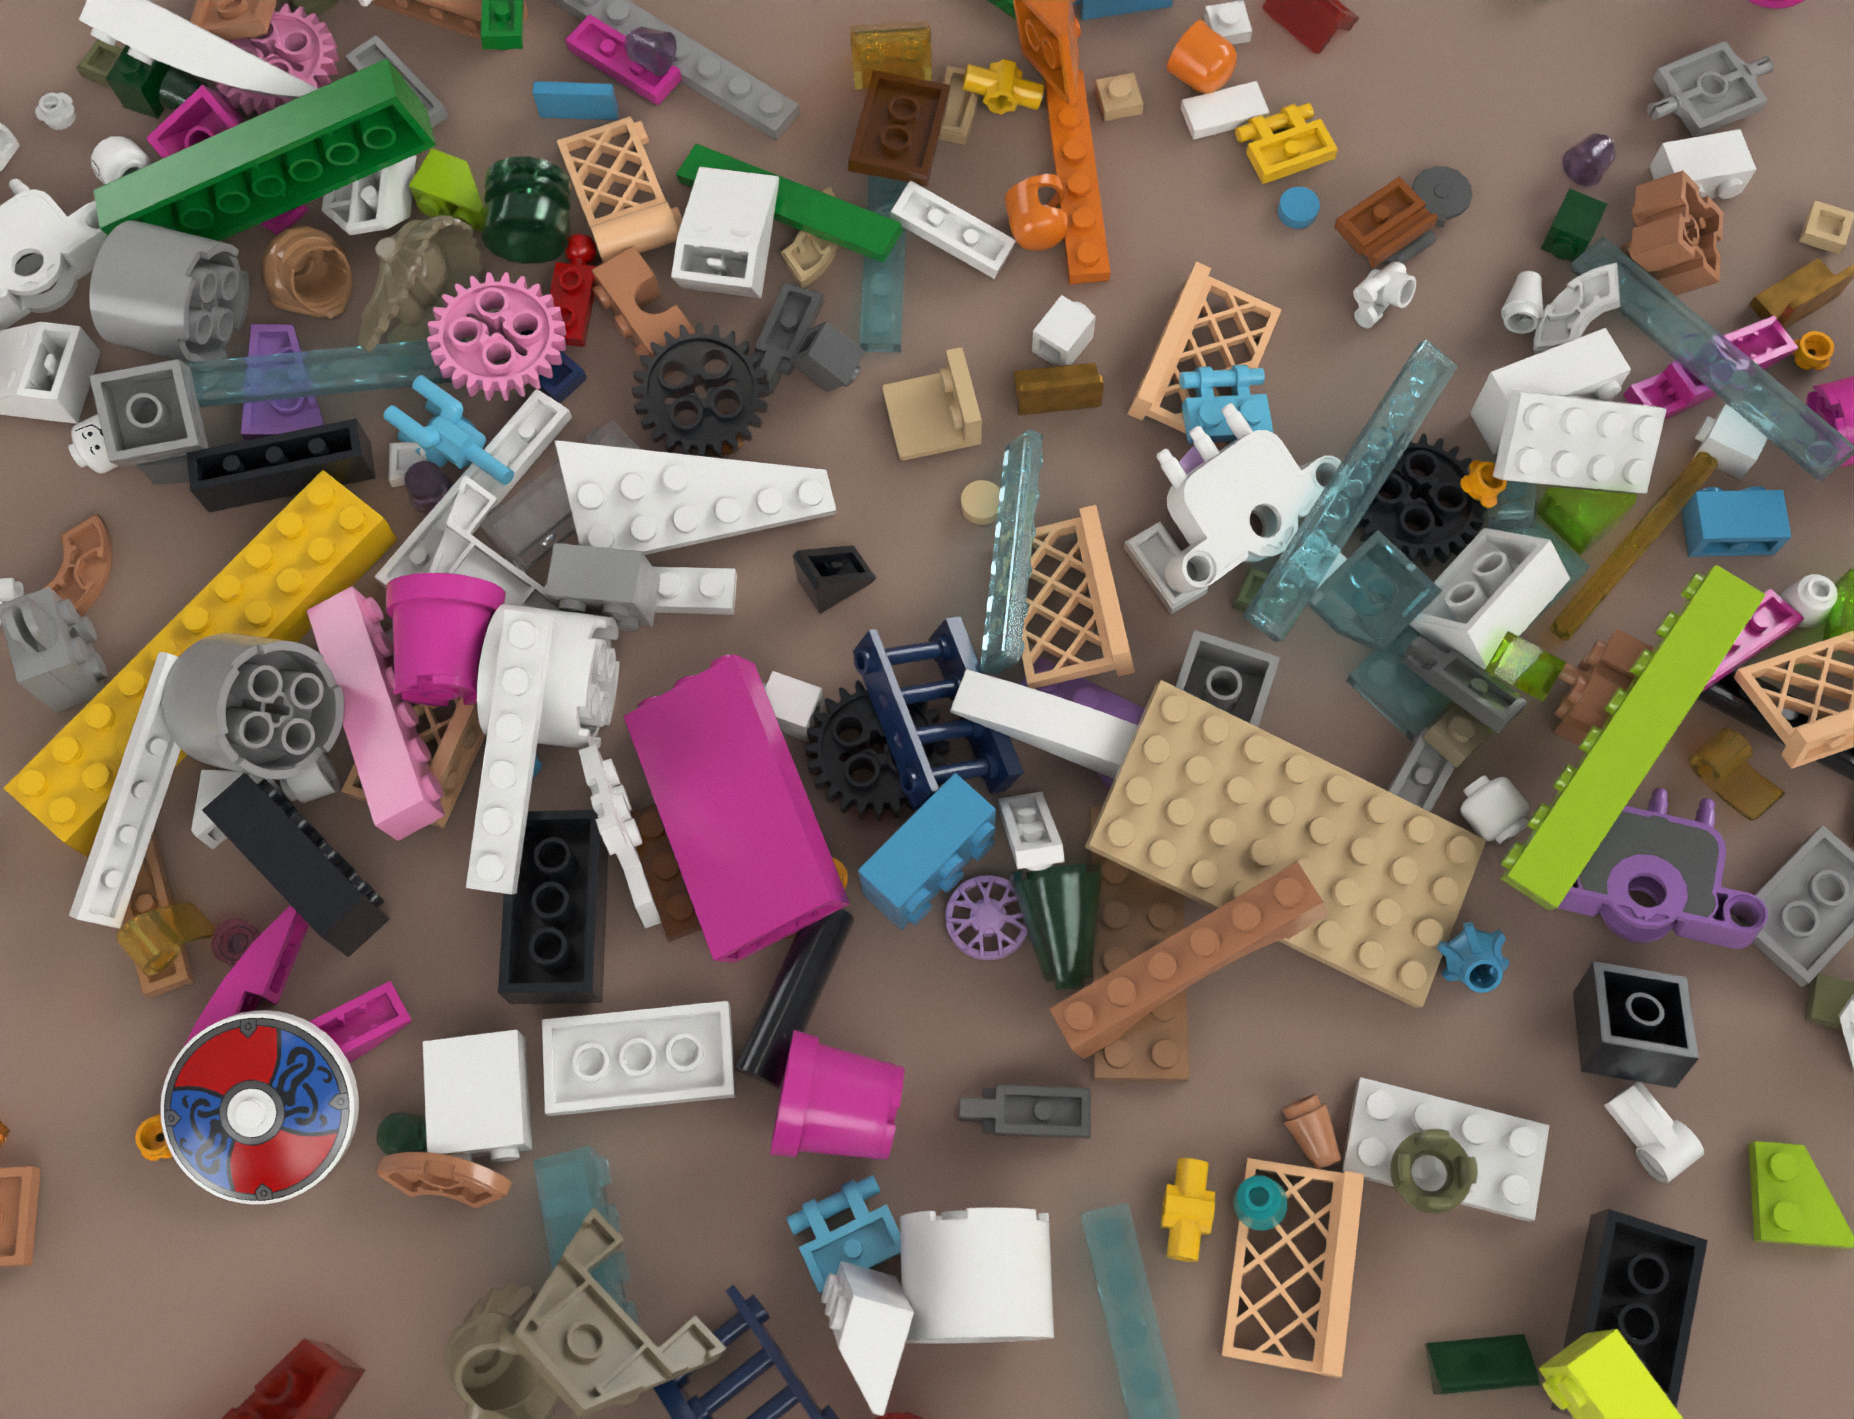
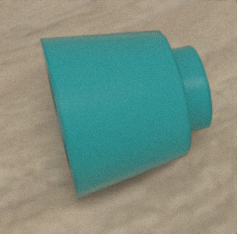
[1233,1176,1287,1230]

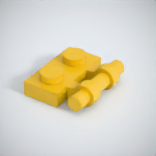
[1235,103,1338,184]

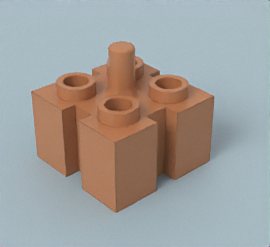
[1621,170,1724,296]
[1548,628,1654,746]

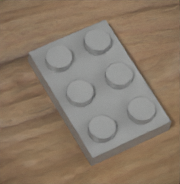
[1732,825,1854,987]

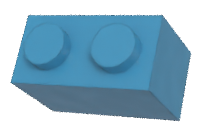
[1681,486,1791,557]

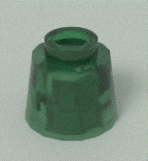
[159,67,209,111]
[377,1112,427,1156]

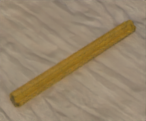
[1550,452,1718,641]

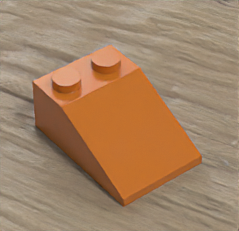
[1013,0,1081,106]

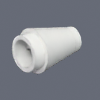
[1501,271,1544,334]

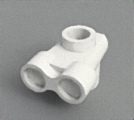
[1353,261,1416,328]

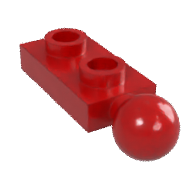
[550,233,597,347]

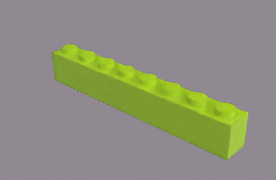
[1500,564,1766,911]

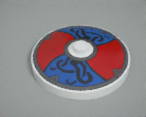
[160,1010,359,1204]

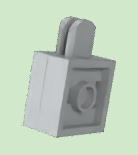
[0,587,108,713]

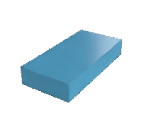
[532,81,619,120]

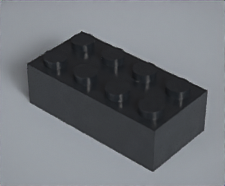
[202,773,390,957]
[498,810,608,1004]
[1551,1209,1708,1417]

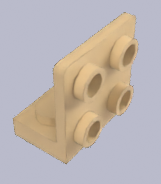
[882,347,982,461]

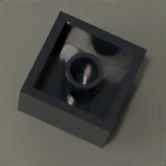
[1573,961,1699,1088]

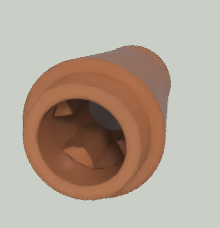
[1282,1094,1342,1169]

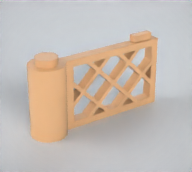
[556,116,682,263]

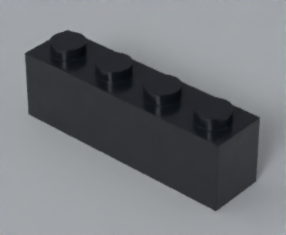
[186,418,376,513]

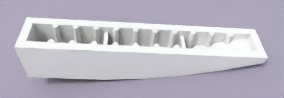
[79,0,318,100]
[950,669,1138,779]

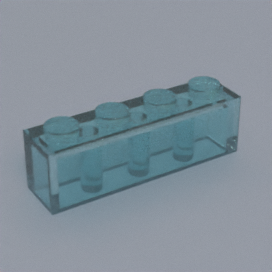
[533,1146,639,1326]

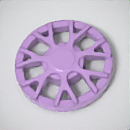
[945,875,1031,960]

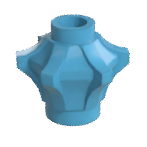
[1437,922,1510,993]

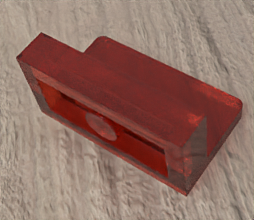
[1263,0,1359,54]

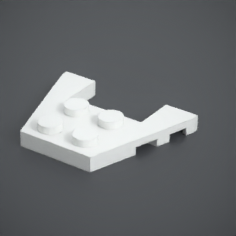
[429,475,558,610]
[578,744,662,929]

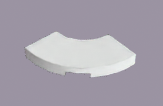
[1533,263,1620,355]

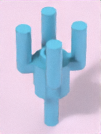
[383,375,514,485]

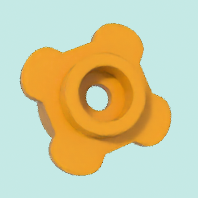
[1460,460,1507,508]

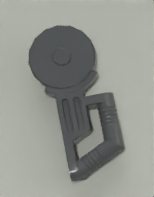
[1349,166,1473,265]

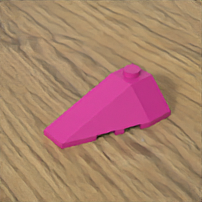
[146,85,310,235]

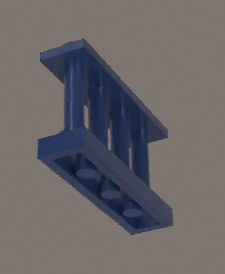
[853,616,1024,810]
[653,1285,839,1419]

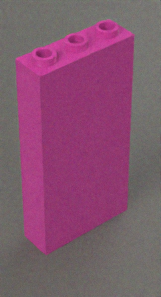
[623,654,850,963]

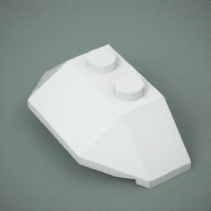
[322,154,417,235]

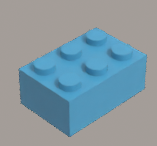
[858,773,996,930]

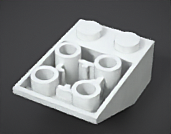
[671,167,779,298]
[0,322,101,424]

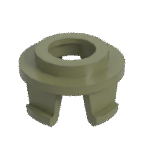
[1390,1129,1478,1214]

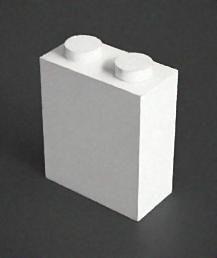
[423,1030,532,1162]

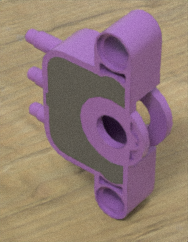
[1532,788,1768,949]

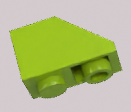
[409,148,492,236]

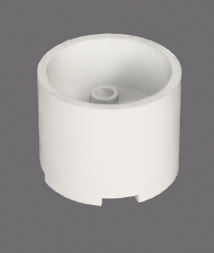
[477,604,620,749]
[900,1208,1054,1344]

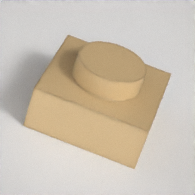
[1095,72,1143,121]
[1799,200,1854,254]

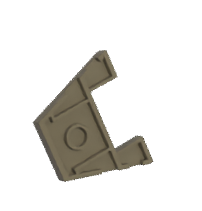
[510,1208,726,1418]

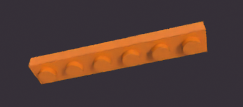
[1043,70,1110,284]

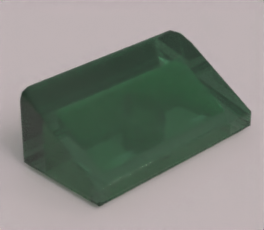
[1425,1334,1540,1395]

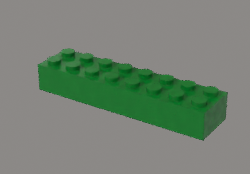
[93,58,436,241]

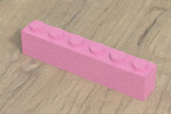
[306,586,445,841]

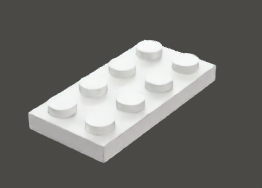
[1493,390,1667,494]
[542,1001,736,1116]
[1339,1077,1550,1222]

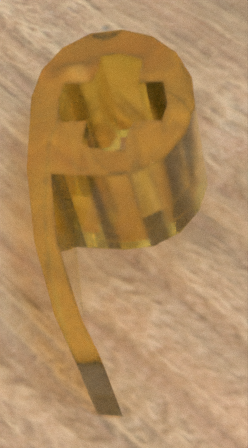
[1689,728,1785,821]
[116,903,219,975]

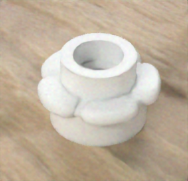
[35,93,76,130]

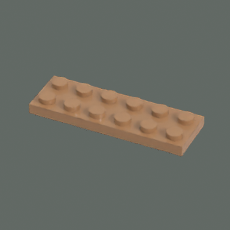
[1090,807,1189,1082]

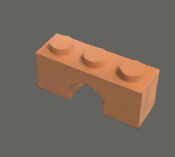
[592,246,695,378]

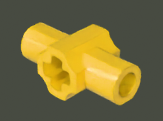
[961,59,1044,115]
[1161,1158,1215,1262]

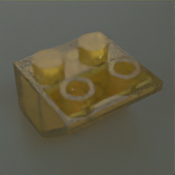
[850,21,932,90]

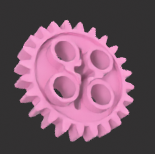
[214,3,340,116]
[427,272,566,401]

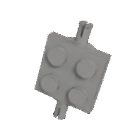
[1647,41,1774,137]

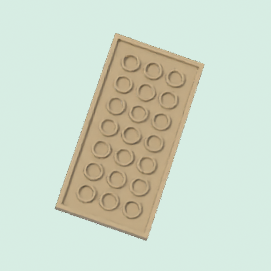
[1085,680,1486,1008]

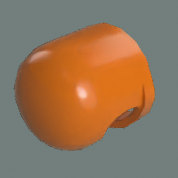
[1166,19,1238,94]
[1004,174,1068,251]

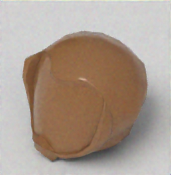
[261,225,353,320]

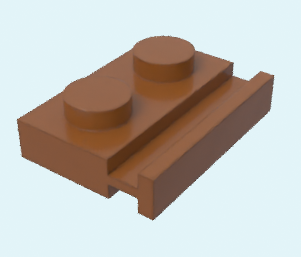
[1334,176,1439,268]

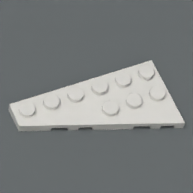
[555,440,836,555]

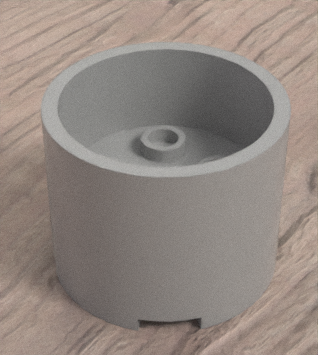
[89,220,249,368]
[163,633,344,780]

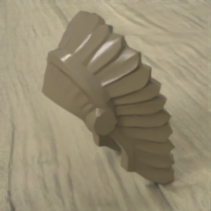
[359,216,485,385]
[445,1282,639,1419]

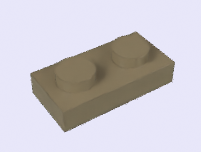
[1423,704,1494,768]

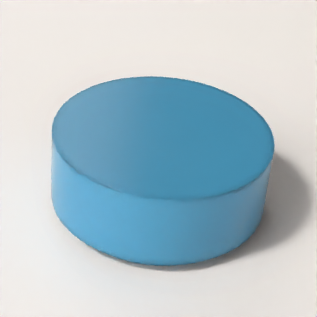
[1277,187,1320,229]

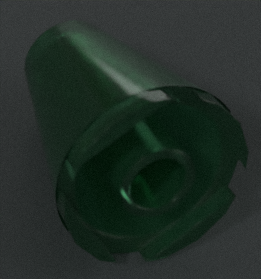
[1010,863,1103,990]

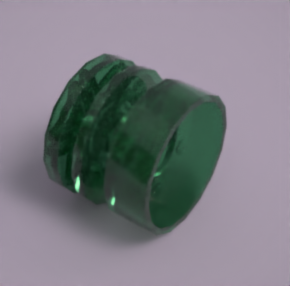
[481,156,571,264]

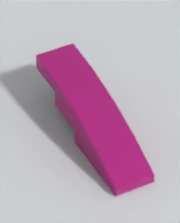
[1623,316,1798,420]
[184,906,310,1046]
[309,981,412,1064]

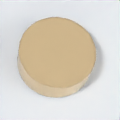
[961,480,1003,525]

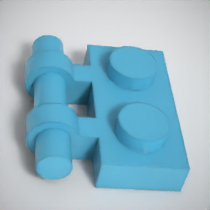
[1179,364,1274,444]
[786,1175,901,1294]

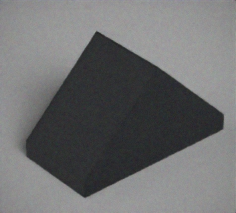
[793,545,876,613]

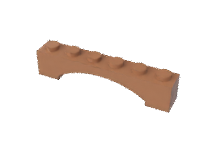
[1049,861,1329,1060]

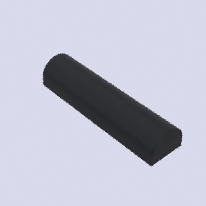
[1697,668,1854,781]
[735,909,854,1088]

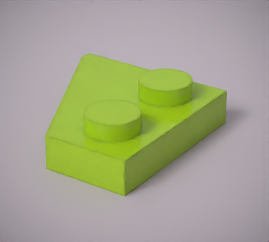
[1748,1141,1854,1249]

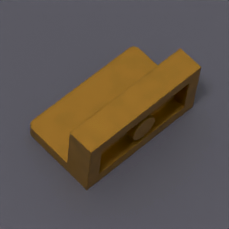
[1749,258,1854,329]
[1014,362,1104,415]

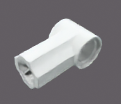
[1604,1081,1705,1184]

